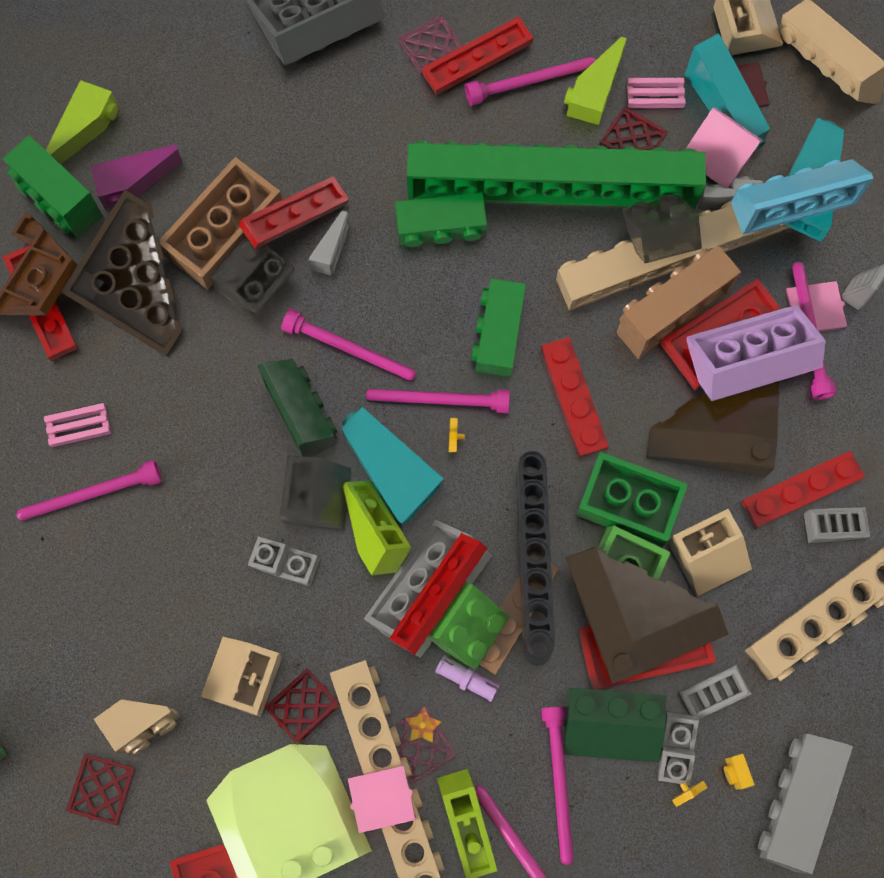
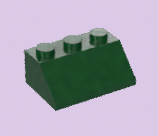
[257,359,338,460]
[564,687,667,762]

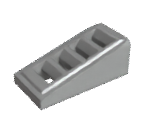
[308,211,350,276]
[841,264,884,310]
[804,507,870,544]
[679,664,751,719]

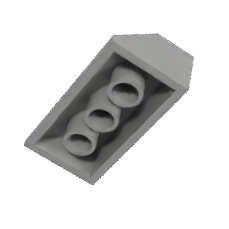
[364,520,492,658]
[758,734,853,874]

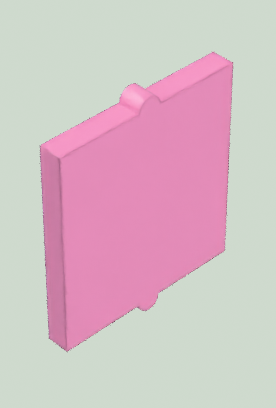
[785,281,847,332]
[348,766,415,833]

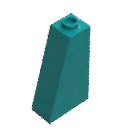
[685,33,770,151]
[784,118,845,242]
[341,407,444,530]

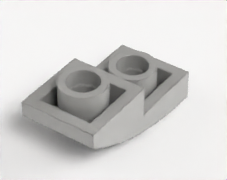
[699,176,763,209]
[248,536,321,587]
[658,711,699,785]

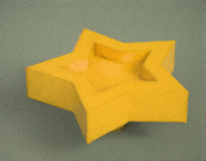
[449,418,465,452]
[405,707,442,743]
[672,781,708,808]

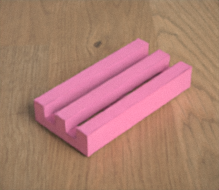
[626,78,686,108]
[44,403,111,448]

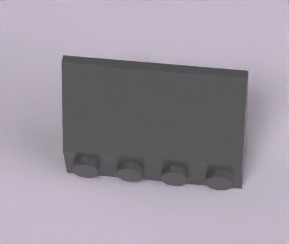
[246,0,385,65]

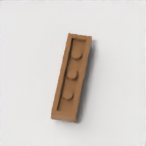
[478,553,559,676]

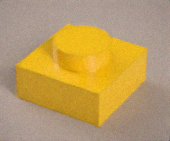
[724,753,755,790]

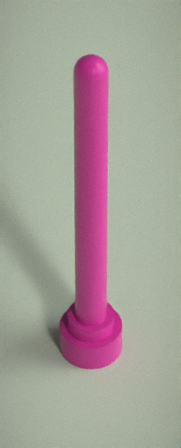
[465,57,596,106]
[792,262,837,400]
[281,308,416,380]
[366,389,510,414]
[16,459,162,520]
[541,706,573,865]
[474,785,547,878]

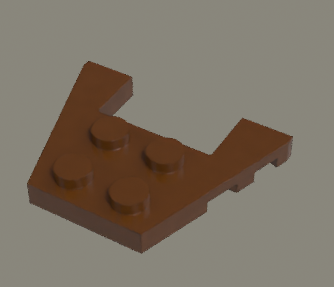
[0,212,78,315]

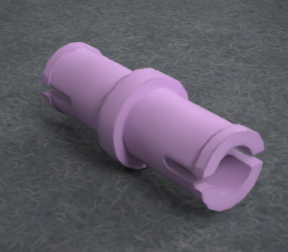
[435,655,501,702]

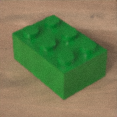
[2,135,103,239]
[576,452,688,548]

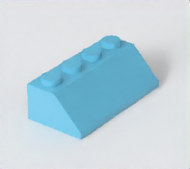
[731,159,874,235]

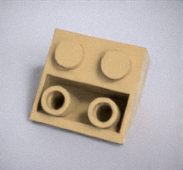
[713,0,783,55]
[667,509,752,597]
[201,637,282,717]
[94,699,181,755]

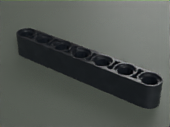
[516,451,555,666]

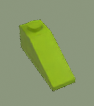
[564,37,627,125]
[46,80,118,164]
[343,480,411,575]
[437,769,497,878]

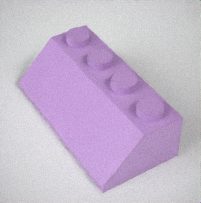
[687,305,826,401]

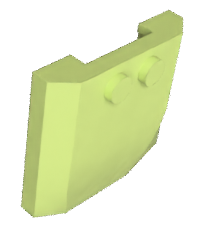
[206,744,372,878]

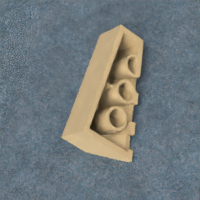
[780,0,884,104]

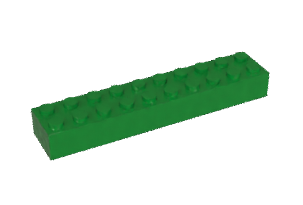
[407,141,706,209]

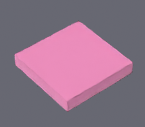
[686,107,762,188]

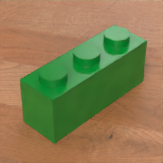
[395,192,487,247]
[471,278,526,377]

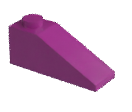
[91,144,182,209]

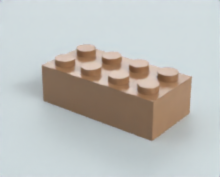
[160,157,282,290]
[616,245,741,359]

